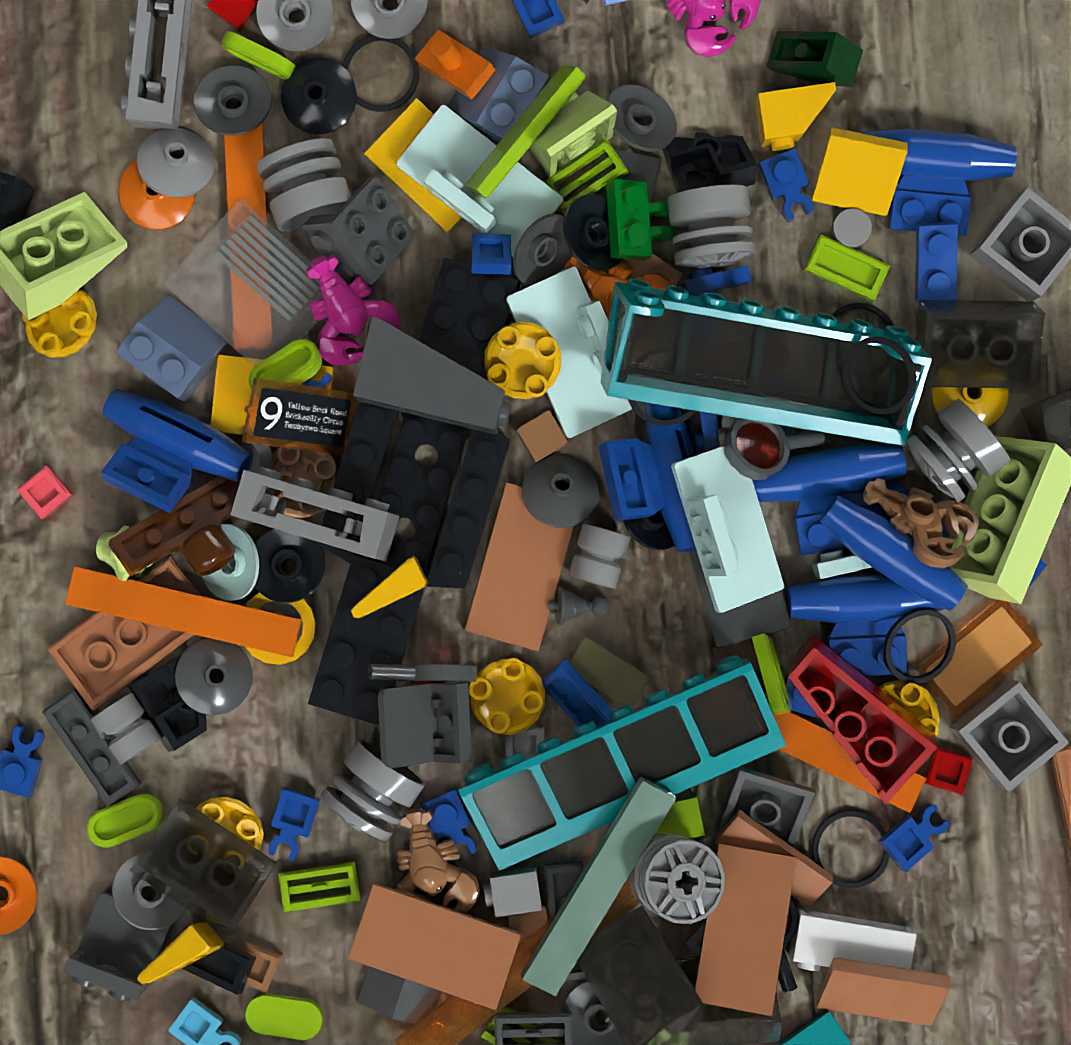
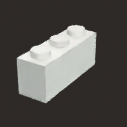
[788,908,917,971]

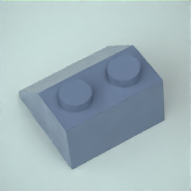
[447,46,549,145]
[115,295,231,402]

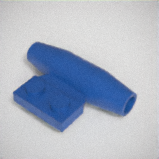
[861,128,1017,236]
[101,389,253,513]
[598,402,696,553]
[752,444,906,556]
[820,479,968,611]
[786,574,944,676]

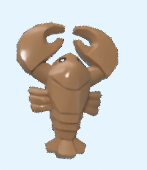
[862,478,979,568]
[395,807,480,913]

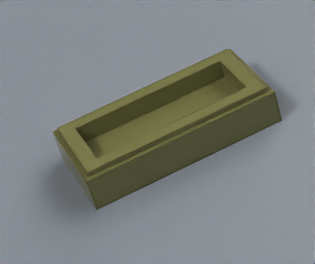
[569,636,650,708]

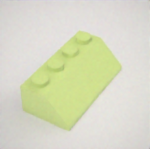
[949,436,1071,604]

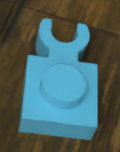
[168,996,242,1045]

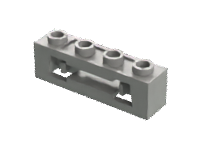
[121,0,193,130]
[230,466,400,561]

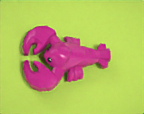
[666,0,760,58]
[306,255,400,366]

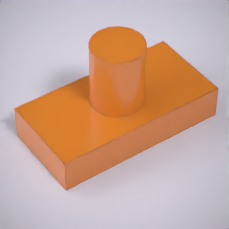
[414,29,496,100]

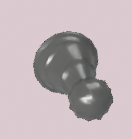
[548,587,610,625]

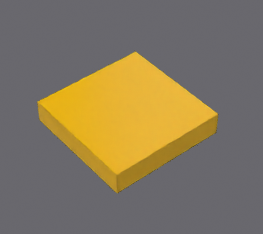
[812,127,908,216]

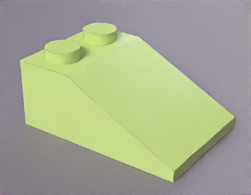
[529,90,617,178]
[0,192,127,320]

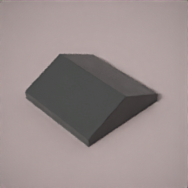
[717,767,815,847]
[357,966,442,1027]

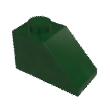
[766,31,863,87]

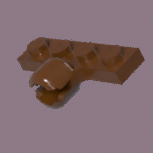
[109,476,240,576]

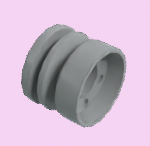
[256,138,352,231]
[667,185,756,269]
[906,398,1011,503]
[321,739,425,841]
[628,833,725,924]

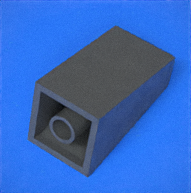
[353,317,511,435]

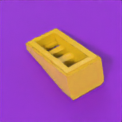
[351,556,428,619]
[137,922,224,985]

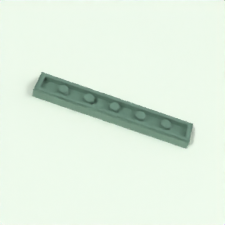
[520,776,676,996]

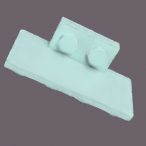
[397,105,563,258]
[506,267,632,438]
[671,441,784,613]

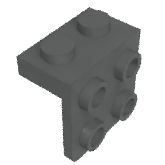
[302,177,413,285]
[378,683,472,768]
[63,892,170,1001]

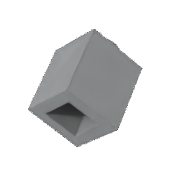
[484,866,542,917]

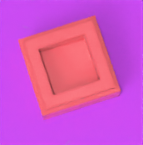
[17,465,74,519]

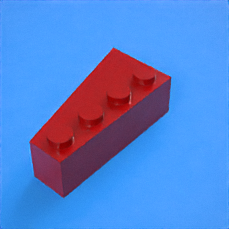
[788,636,938,805]

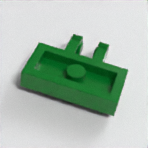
[606,179,676,261]

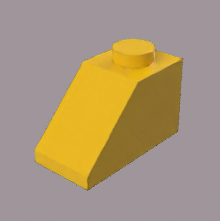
[754,82,836,151]

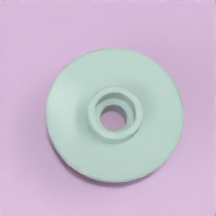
[202,524,259,601]

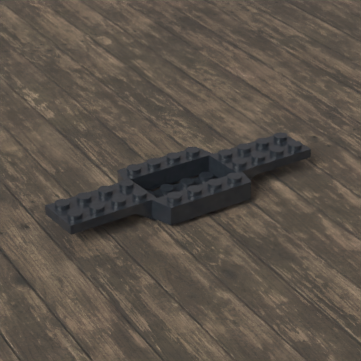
[308,257,518,726]

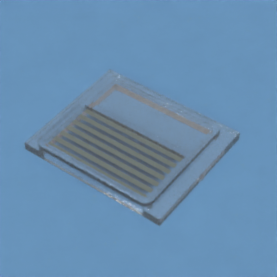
[163,198,323,366]

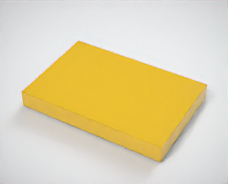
[364,98,463,234]
[211,355,334,438]

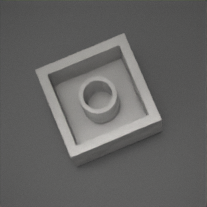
[969,187,1071,303]
[949,679,1069,792]

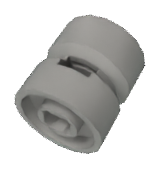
[568,524,630,589]
[90,693,163,766]

